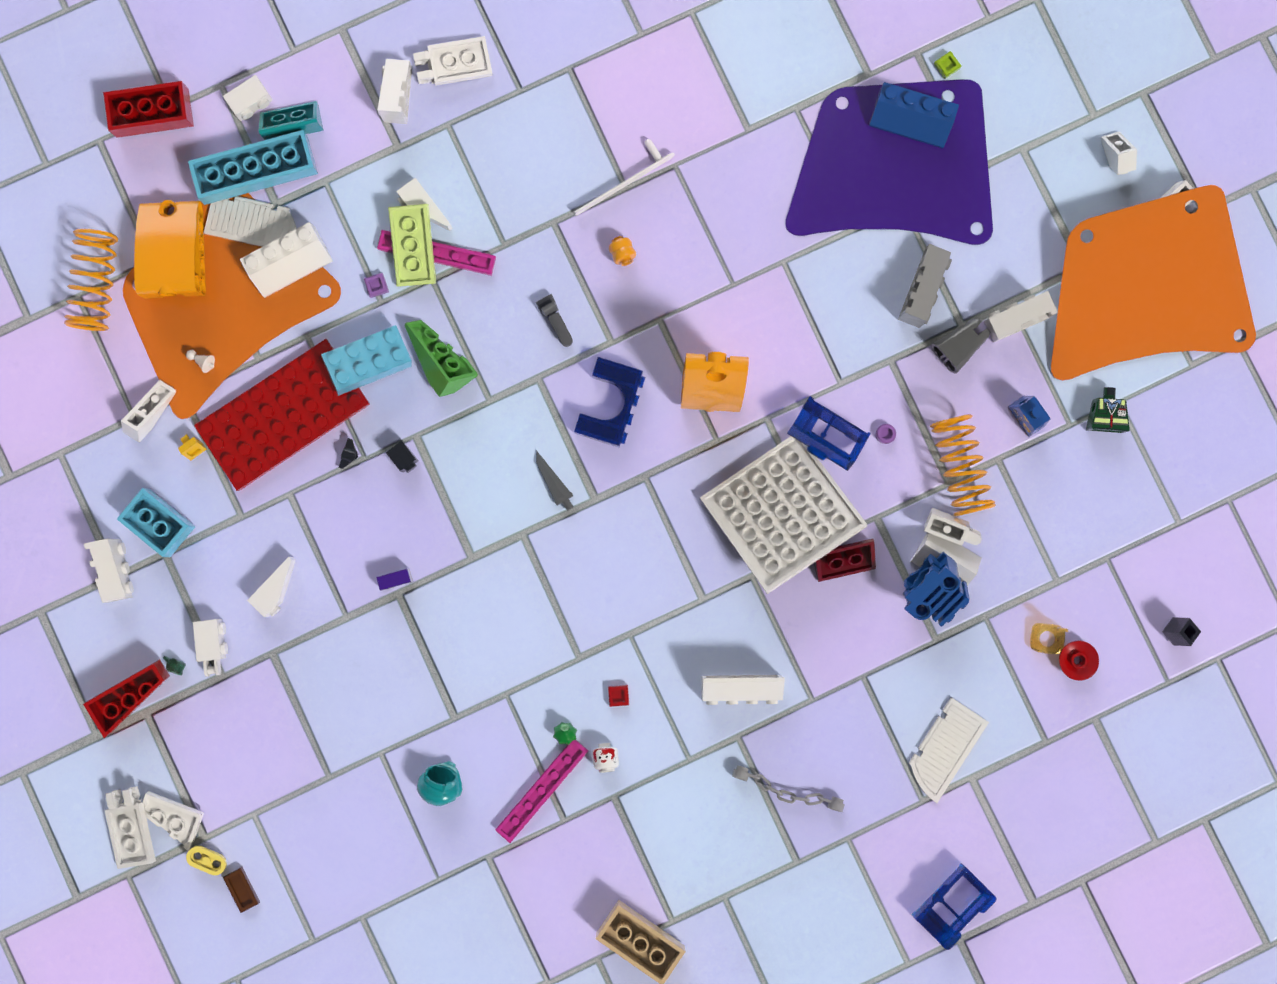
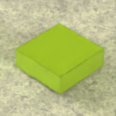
[934,51,962,79]

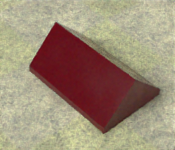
[814,538,876,582]

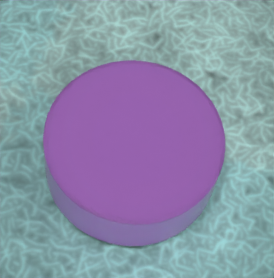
[876,424,896,444]

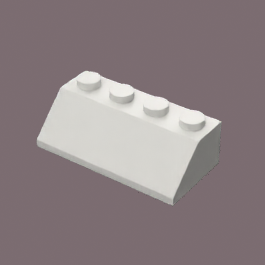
[240,222,333,298]
[701,675,785,705]

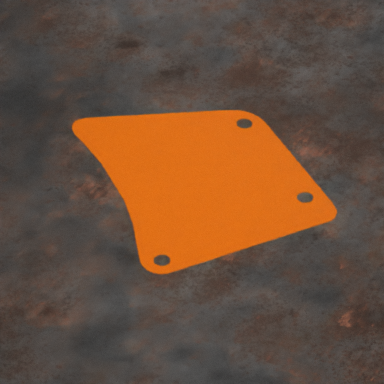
[1051,185,1256,381]
[123,193,341,419]

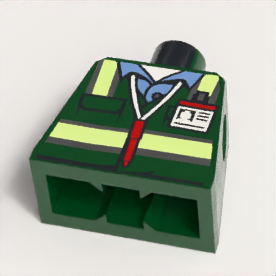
[1086,387,1130,433]

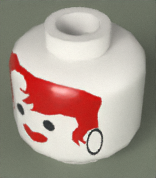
[592,743,619,773]

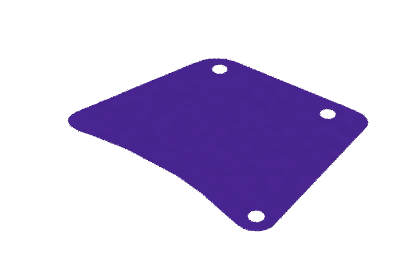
[786,80,993,245]

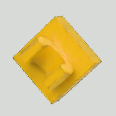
[178,434,207,461]

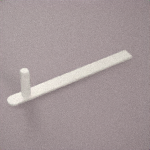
[575,139,675,216]

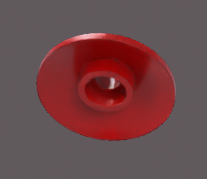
[1059,641,1099,681]

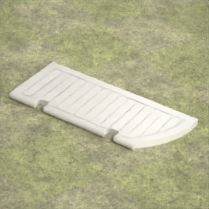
[204,196,297,247]
[908,697,989,803]

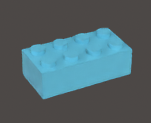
[321,325,412,396]

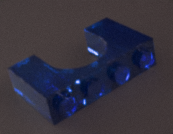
[574,357,646,448]

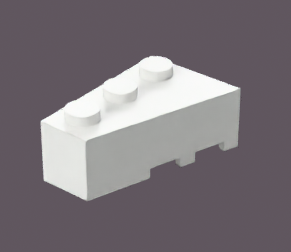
[984,291,1058,343]

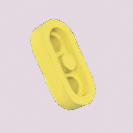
[186,845,227,875]

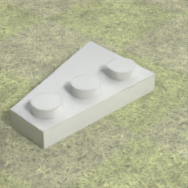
[143,791,204,851]

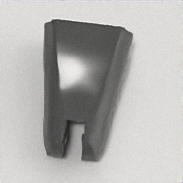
[931,318,991,374]

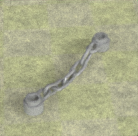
[732,765,845,812]

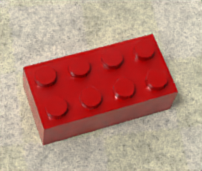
[103,81,194,138]

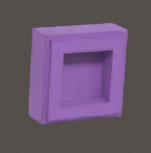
[364,273,389,298]

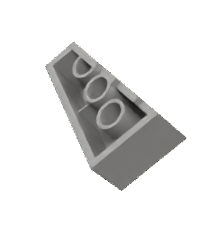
[898,244,952,328]

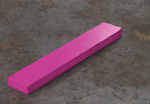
[377,230,496,276]
[495,740,589,843]

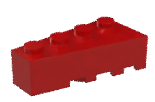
[83,659,170,738]

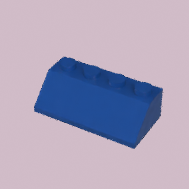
[869,82,959,149]

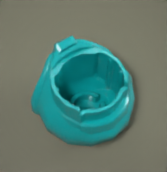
[417,761,462,806]

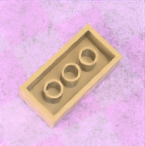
[595,900,686,984]

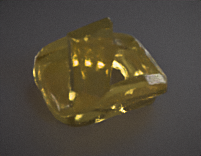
[1030,623,1068,654]

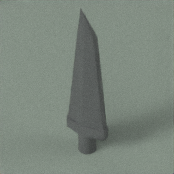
[536,450,574,511]

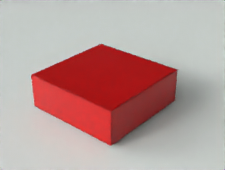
[608,685,629,707]

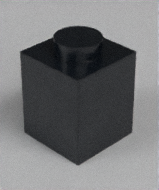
[386,440,419,473]
[1162,617,1201,646]

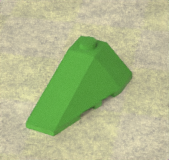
[404,320,478,397]

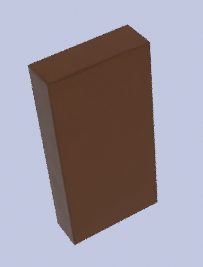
[223,867,260,913]

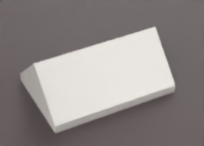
[910,532,982,586]

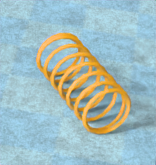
[64,229,118,331]
[930,414,996,517]

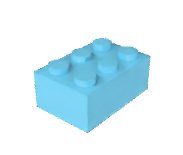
[117,488,195,557]

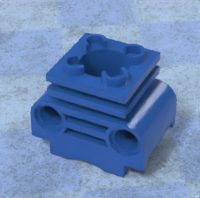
[903,551,970,627]

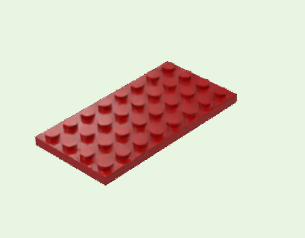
[194,339,370,491]

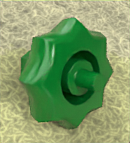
[553,722,577,745]

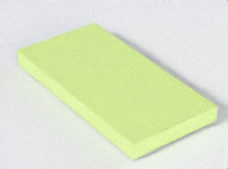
[388,204,436,287]

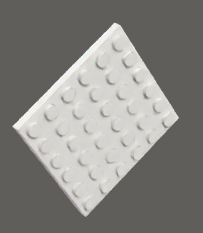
[700,432,867,594]

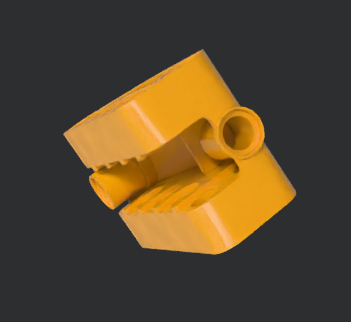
[134,200,206,299]
[681,352,749,412]

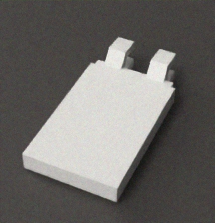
[413,36,493,86]
[104,786,156,869]

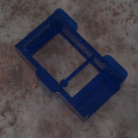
[787,396,871,471]
[911,863,997,950]

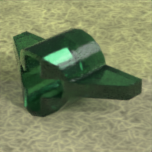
[163,656,186,675]

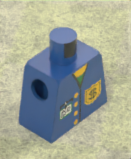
[1008,395,1051,437]

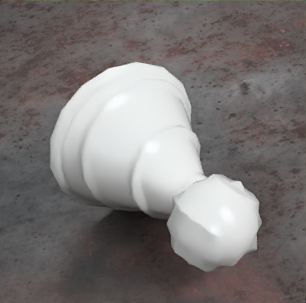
[186,350,215,373]

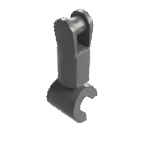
[536,294,573,347]

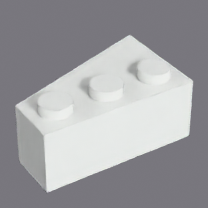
[377,59,412,124]
[84,538,134,603]

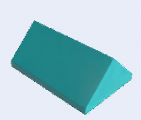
[258,101,324,140]

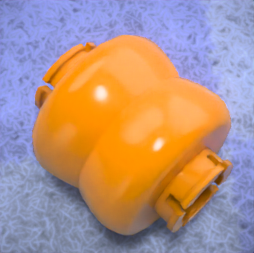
[608,236,636,266]

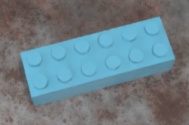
[188,130,318,205]

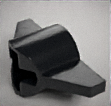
[338,438,358,469]

